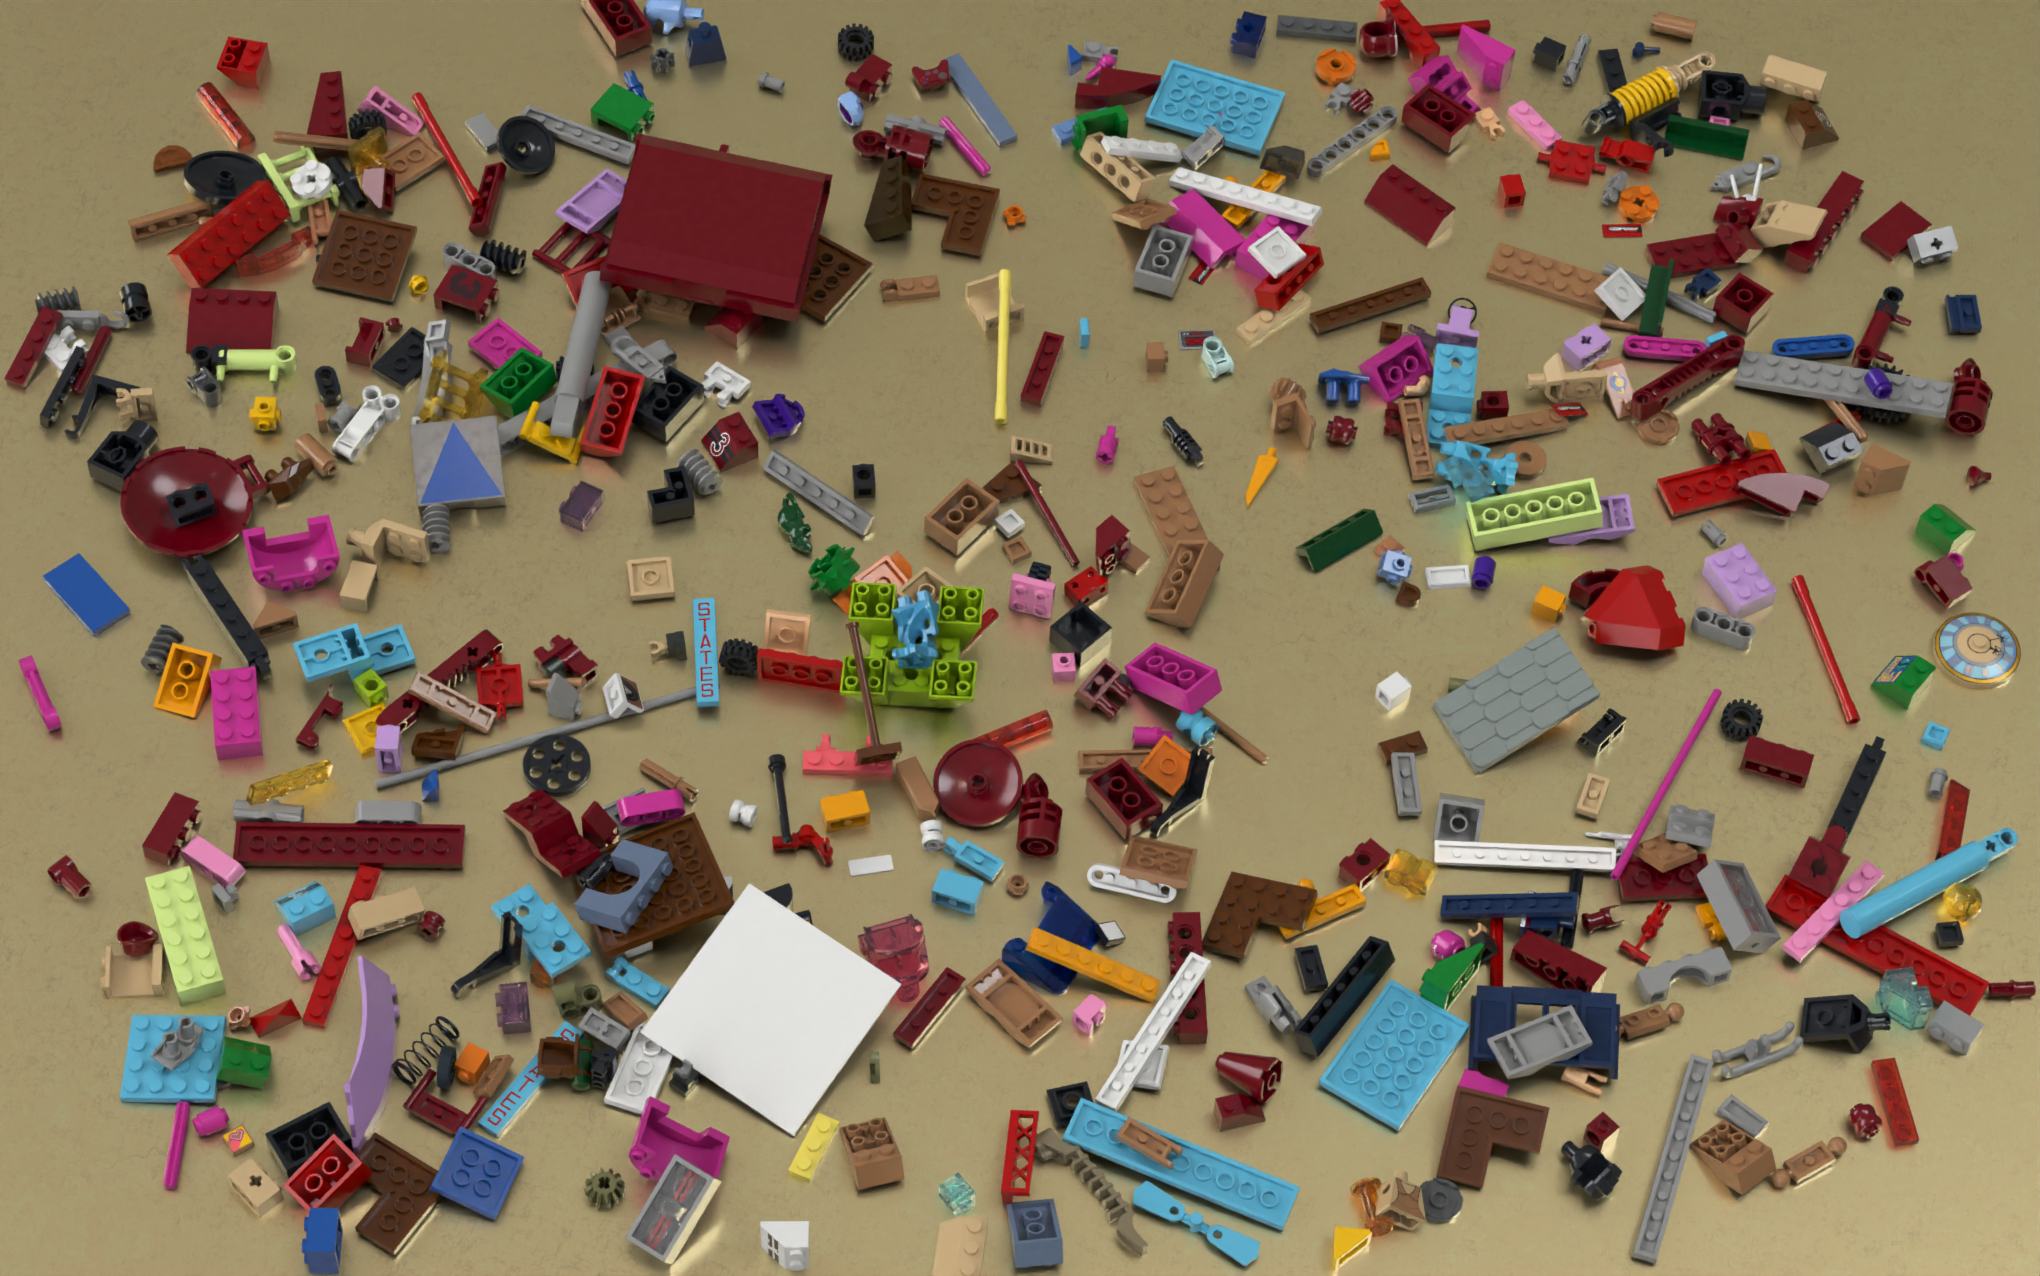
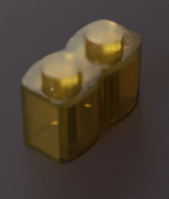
[1384,849,1438,896]

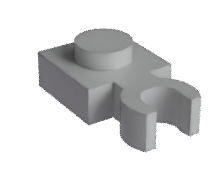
[1082,40,1118,62]
[1325,82,1355,115]
[1601,171,1629,206]

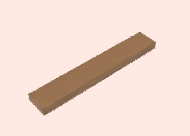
[1078,748,1213,774]

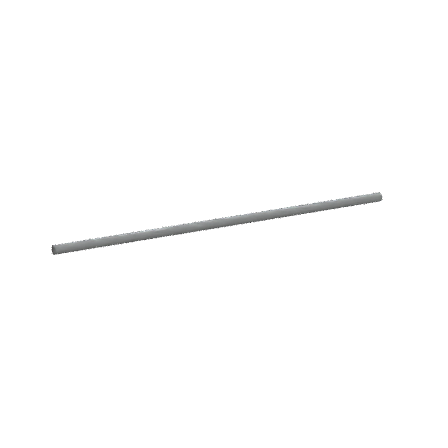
[375,681,720,789]

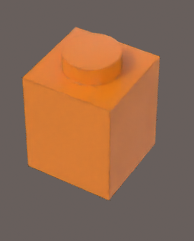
[454,1042,490,1085]

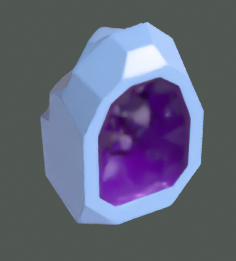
[838,91,864,126]

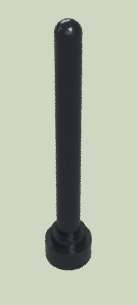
[767,754,792,844]

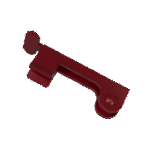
[295,684,343,750]

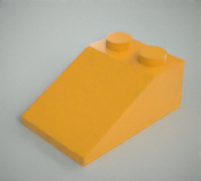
[153,643,222,718]

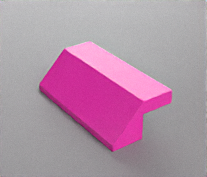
[1165,189,1246,269]

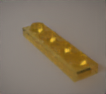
[246,759,333,806]

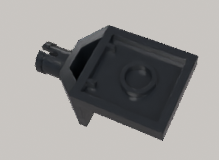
[1800,994,1891,1053]

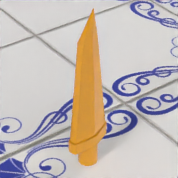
[1245,447,1279,507]

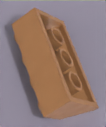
[1145,540,1224,628]

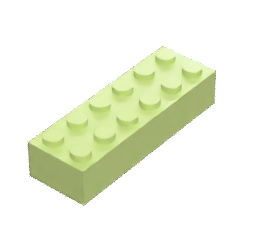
[1466,478,1603,551]
[145,866,226,1006]

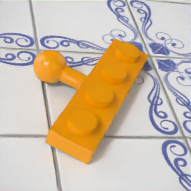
[1221,166,1286,230]
[1278,878,1367,940]

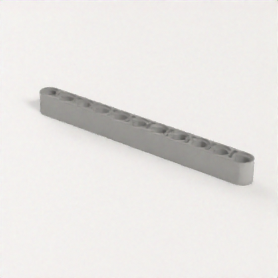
[498,339,677,456]

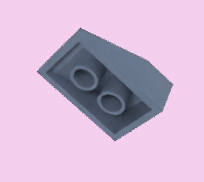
[1006,1199,1063,1268]

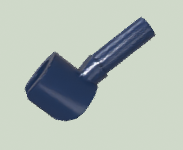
[1632,42,1660,58]

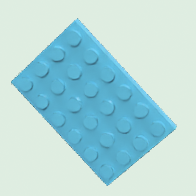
[1144,59,1285,156]
[1318,979,1470,1131]

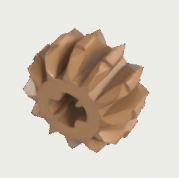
[1270,377,1307,402]

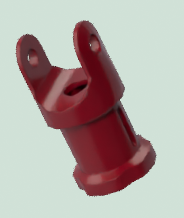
[1581,905,1625,933]

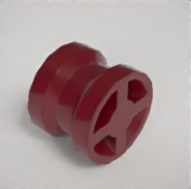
[417,911,446,939]

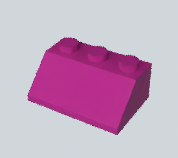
[1358,335,1434,403]

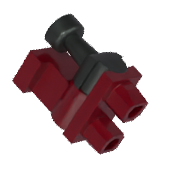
[533,635,598,689]

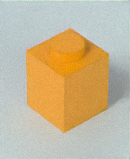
[1531,585,1568,623]

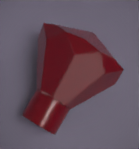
[1967,466,1992,486]

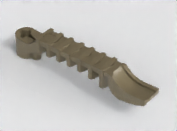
[1029,1128,1148,1257]

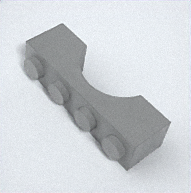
[1634,947,1733,1006]

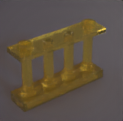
[418,350,489,424]

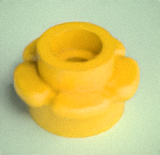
[409,275,429,294]

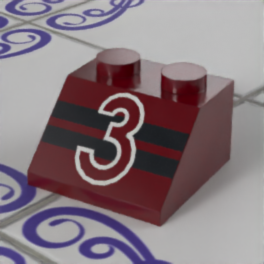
[701,412,759,473]

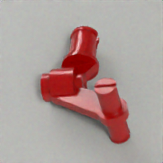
[772,824,833,866]
[1619,900,1672,965]

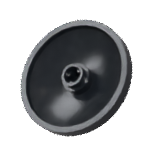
[183,151,268,205]

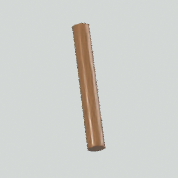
[1600,318,1664,336]
[528,677,587,688]

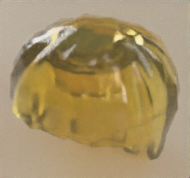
[1943,882,1983,922]

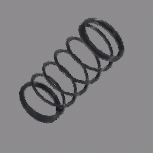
[392,1016,460,1085]

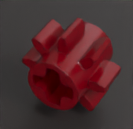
[1349,88,1374,114]

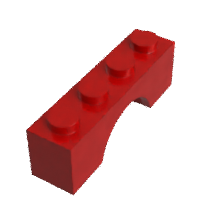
[1377,0,1440,68]

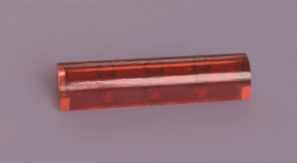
[196,82,256,149]
[974,710,1053,748]

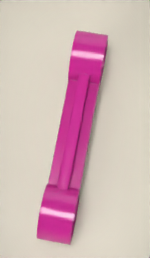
[19,655,62,732]

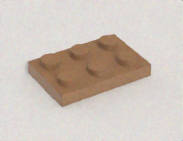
[370,132,445,192]
[1112,198,1177,230]

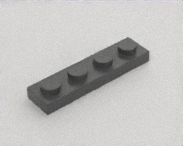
[1276,15,1358,43]

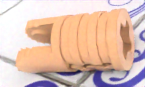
[1561,1066,1608,1096]

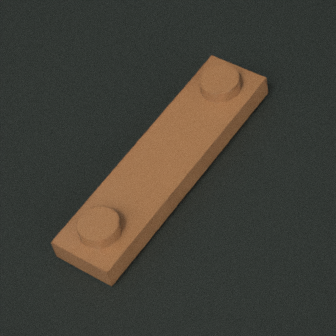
[1398,398,1435,481]
[407,671,497,734]

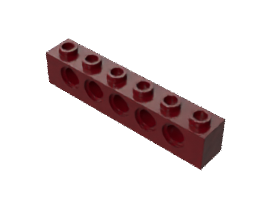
[1167,912,1208,1044]

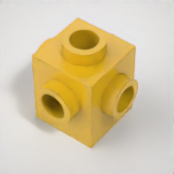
[249,396,281,431]

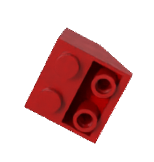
[217,36,270,89]

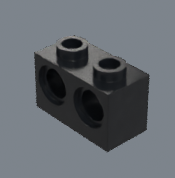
[166,482,218,528]

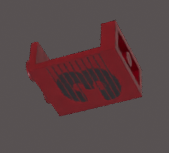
[433,264,500,323]

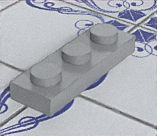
[1390,752,1422,816]

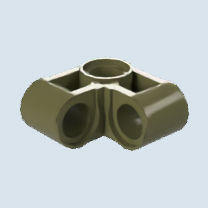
[552,980,603,1020]

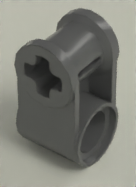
[185,367,223,407]

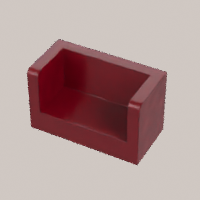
[345,317,385,368]

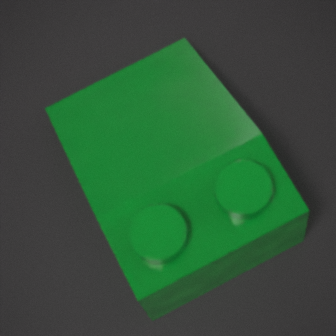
[1419,942,1485,1011]

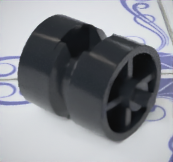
[119,282,152,323]

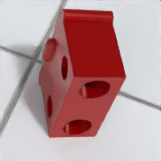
[1064,566,1108,606]

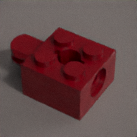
[1788,825,1851,898]

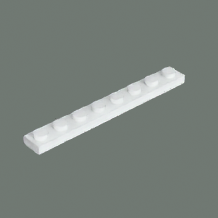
[1169,167,1322,226]
[1434,840,1616,872]
[1095,952,1212,1112]

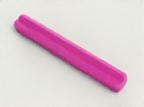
[939,116,991,176]
[163,1101,190,1189]

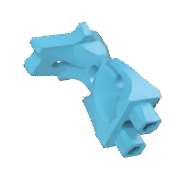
[1435,440,1519,494]

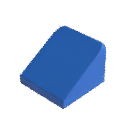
[1067,45,1082,76]
[422,770,439,802]

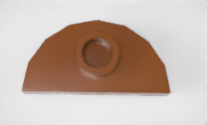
[153,145,193,170]

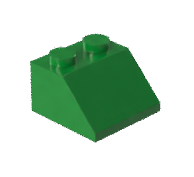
[1916,504,1976,555]
[216,1036,271,1089]

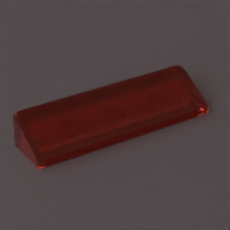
[1935,779,1970,860]

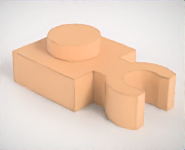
[1473,107,1505,141]

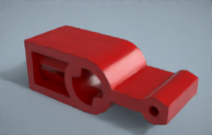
[1599,137,1656,174]

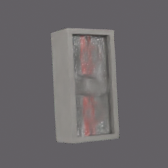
[1697,859,1781,953]
[625,1154,722,1264]

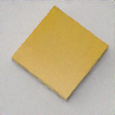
[343,702,403,757]

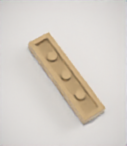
[1236,289,1311,346]

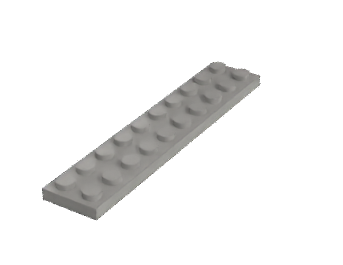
[1735,351,1953,419]

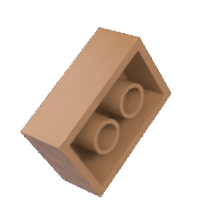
[924,478,1000,556]

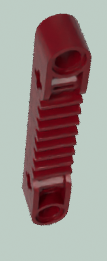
[1630,335,1745,420]
[375,629,504,733]

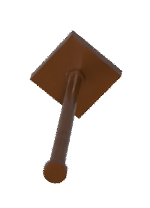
[846,622,902,767]

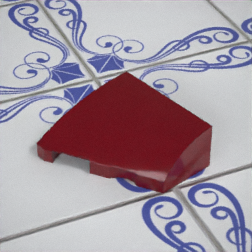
[1713,196,1764,229]

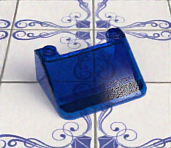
[1002,881,1100,995]

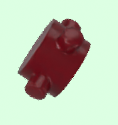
[385,318,403,332]

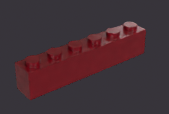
[1784,171,1864,274]

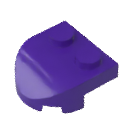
[752,394,805,438]

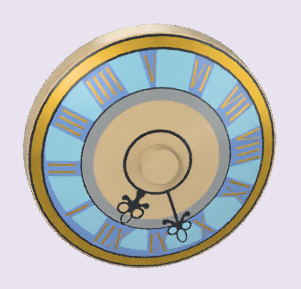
[1932,612,2021,689]

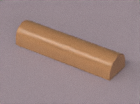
[128,200,214,241]

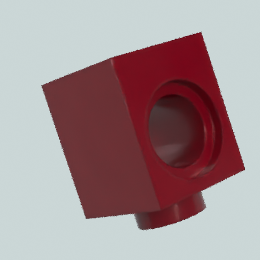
[1476,391,1509,421]
[1583,1112,1620,1153]

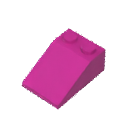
[1457,24,1516,91]

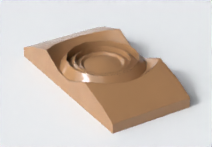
[966,958,1063,1048]

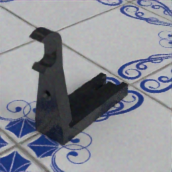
[1629,97,1682,157]
[64,375,141,439]
[1150,745,1215,837]
[451,911,523,998]

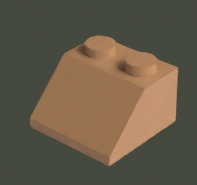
[1854,444,1911,495]

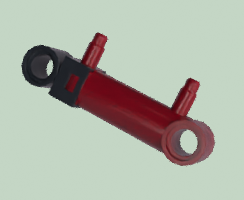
[1852,286,1912,370]

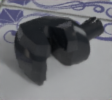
[1561,1141,1622,1201]

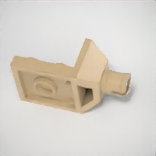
[1525,353,1608,404]
[346,519,431,568]

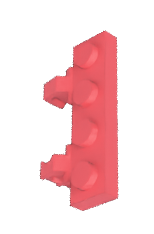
[803,734,893,776]

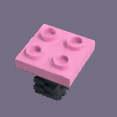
[1009,561,1056,619]

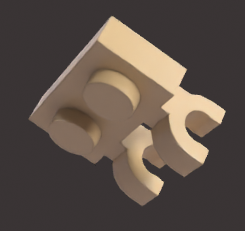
[116,388,158,421]

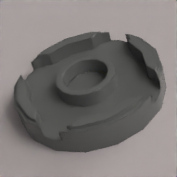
[1420,1178,1463,1224]

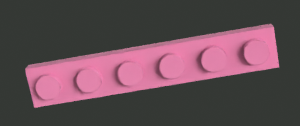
[1782,860,1885,962]

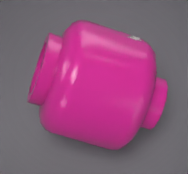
[1431,929,1466,960]

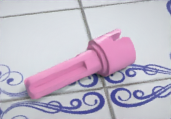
[277,924,321,980]

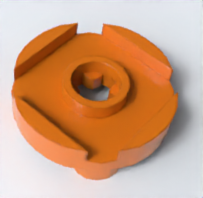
[1315,48,1356,86]
[1618,185,1660,223]

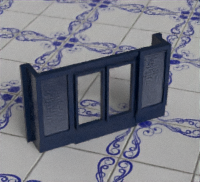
[1468,985,1620,1080]

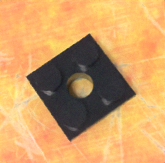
[1046,1081,1094,1129]

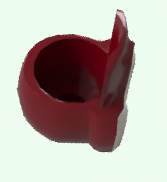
[1359,7,1398,58]

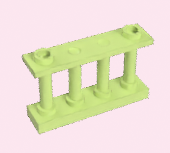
[258,146,340,223]

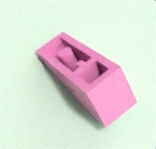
[357,86,425,137]

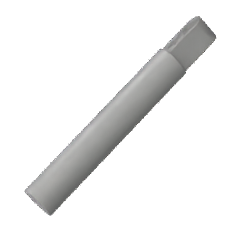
[550,271,612,439]

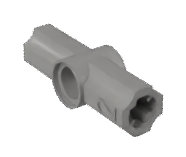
[884,114,947,145]
[233,798,305,823]

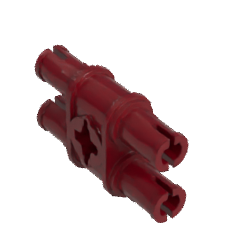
[1691,413,1751,467]

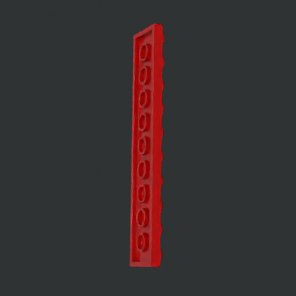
[1765,874,1990,1016]

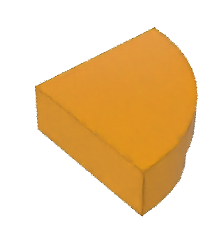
[1370,138,1391,161]

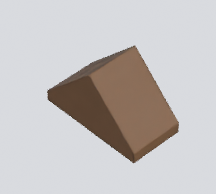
[253,602,299,640]

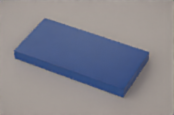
[43,553,130,636]

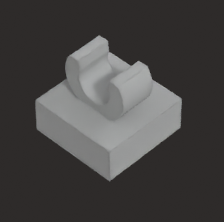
[211,883,239,914]

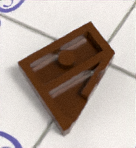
[982,462,1042,504]
[411,724,466,760]

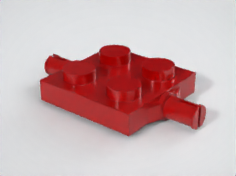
[1537,140,1607,184]
[476,652,524,720]

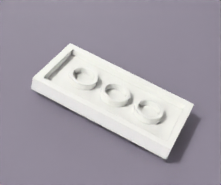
[604,1022,675,1114]

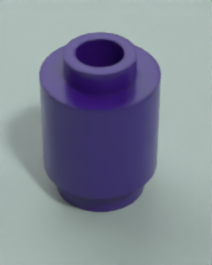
[1864,368,1893,399]
[1472,556,1496,589]

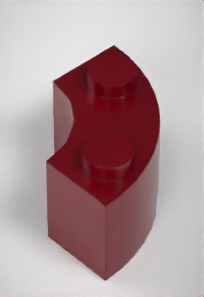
[1568,568,1620,608]

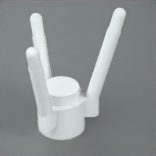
[1730,164,1763,201]
[1585,831,1633,859]

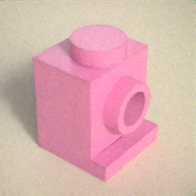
[1072,994,1108,1036]

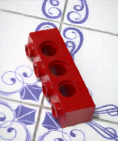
[1254,243,1324,311]

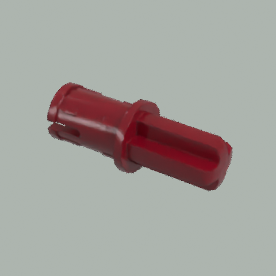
[1988,980,2036,998]

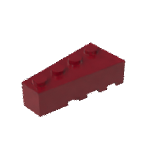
[307,71,349,152]
[1510,930,1607,993]

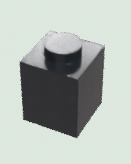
[1533,37,1566,72]

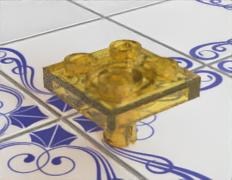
[348,126,389,178]

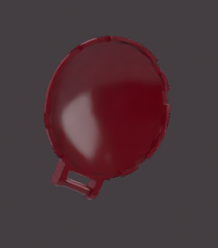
[120,446,271,557]

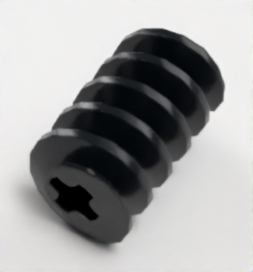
[480,239,527,274]

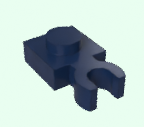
[1684,268,1722,300]

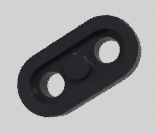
[315,366,342,404]

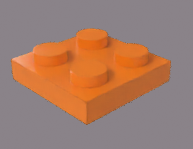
[1137,734,1191,798]

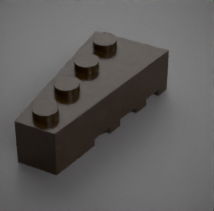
[864,155,912,242]

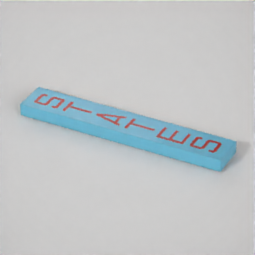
[693,598,719,707]
[478,1021,584,1138]

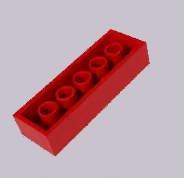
[167,181,291,289]

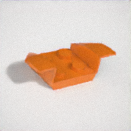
[833,551,912,615]

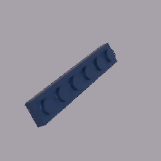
[1440,892,1579,919]

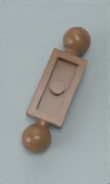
[1616,1003,1684,1039]
[1772,1137,1847,1188]

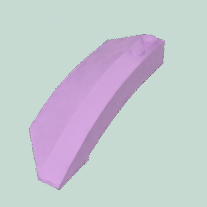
[344,956,400,1155]

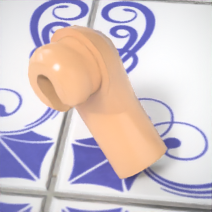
[1404,375,1432,396]

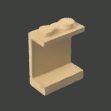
[965,273,1024,333]
[101,944,165,999]

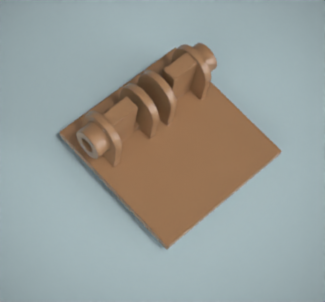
[601,285,641,337]

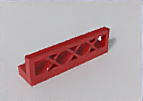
[1001,1110,1039,1204]

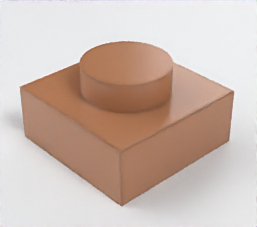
[1374,535,1405,557]

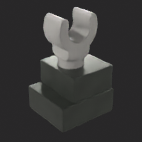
[669,1059,701,1098]

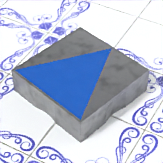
[410,416,506,514]

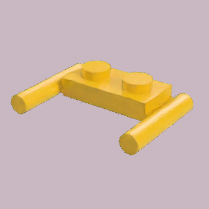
[518,401,585,464]

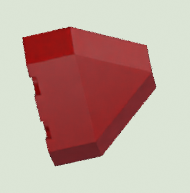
[1583,565,1686,650]

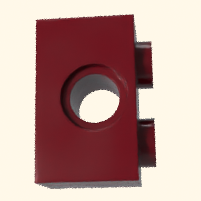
[1338,838,1391,891]

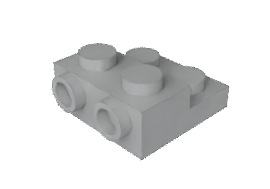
[1665,804,1715,848]

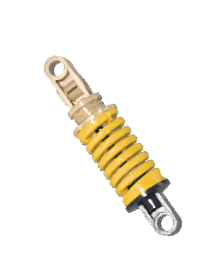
[1582,52,1715,134]

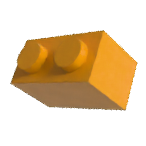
[820,790,870,833]

